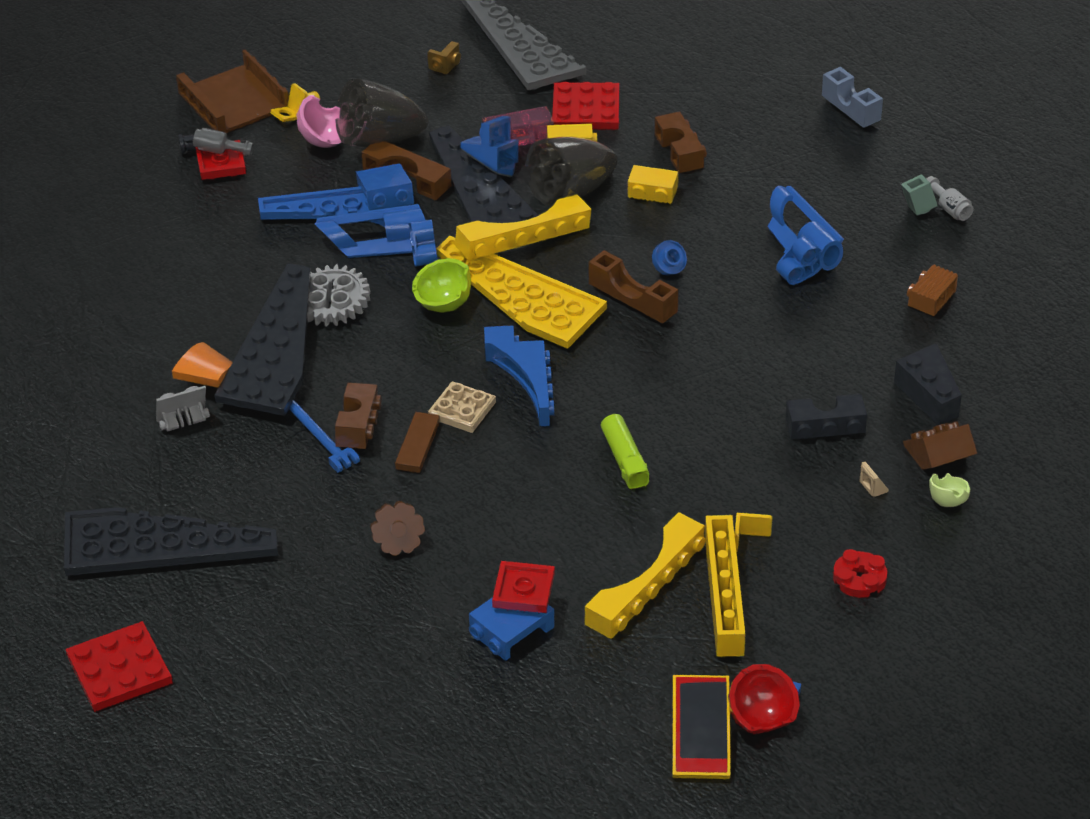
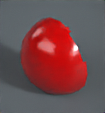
[728,664,800,734]

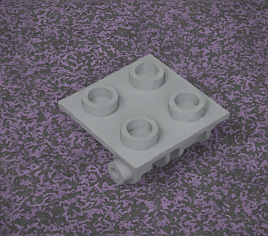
[156,386,210,432]

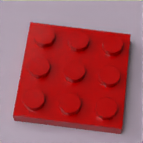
[552,82,619,129]
[65,621,173,712]

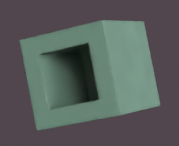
[901,174,938,215]

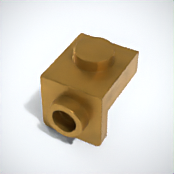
[428,41,461,74]

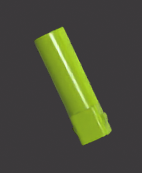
[601,414,649,489]

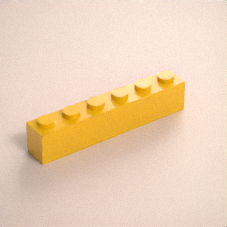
[705,515,745,657]

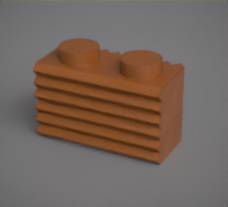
[907,264,958,316]

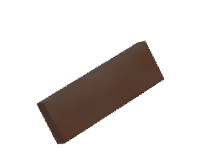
[395,412,440,473]

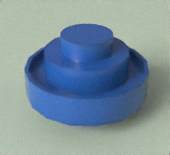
[652,240,687,276]

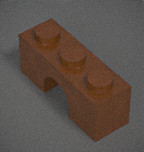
[655,111,707,173]
[335,383,382,449]

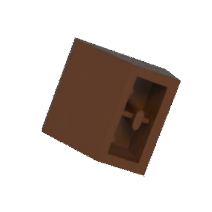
[903,421,977,469]

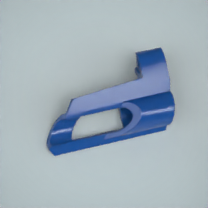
[768,186,844,285]
[315,204,437,267]

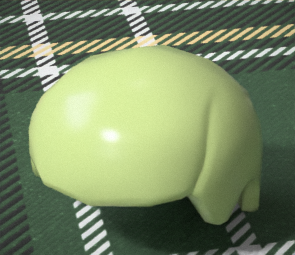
[929,473,970,507]

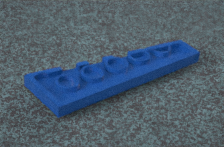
[258,186,369,219]

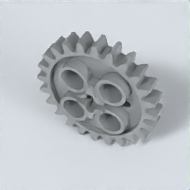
[307,264,370,326]

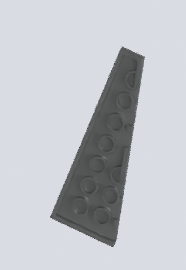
[461,0,586,90]

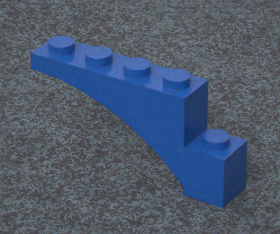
[484,326,554,426]

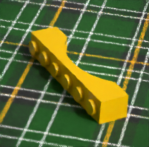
[455,194,591,261]
[585,512,706,639]

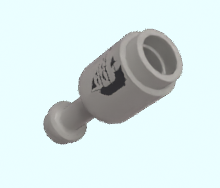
[927,176,974,221]

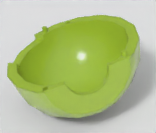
[412,258,471,313]

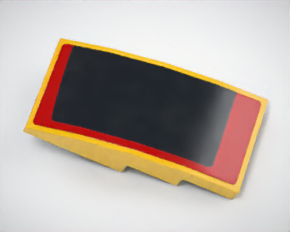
[673,675,730,779]

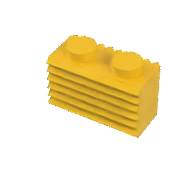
[628,165,678,204]

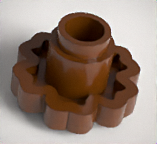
[370,501,425,556]

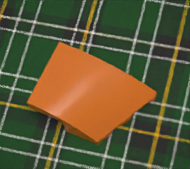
[172,342,233,388]

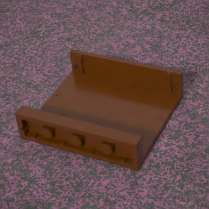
[176,49,289,133]

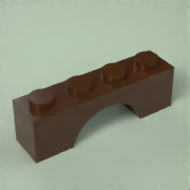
[362,138,452,201]
[589,250,678,324]

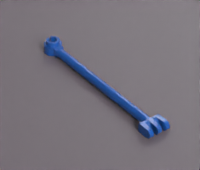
[289,400,360,473]

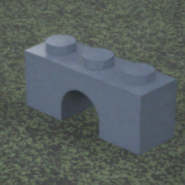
[822,67,883,128]

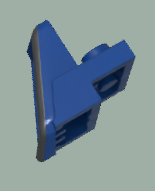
[461,116,518,177]

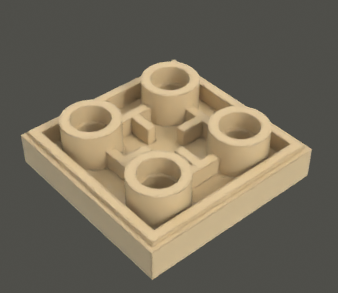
[428,381,496,433]

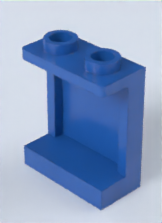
[356,163,414,211]
[469,597,554,661]

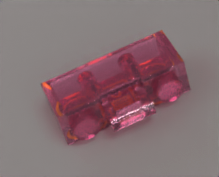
[482,106,554,146]

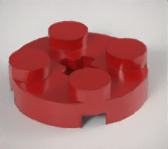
[833,549,887,598]

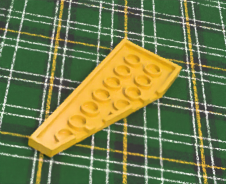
[436,236,607,349]

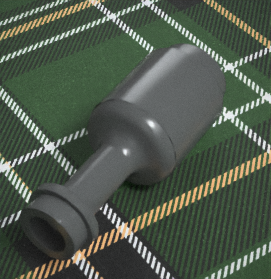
[193,128,254,156]

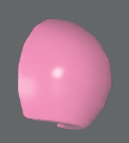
[296,95,351,148]

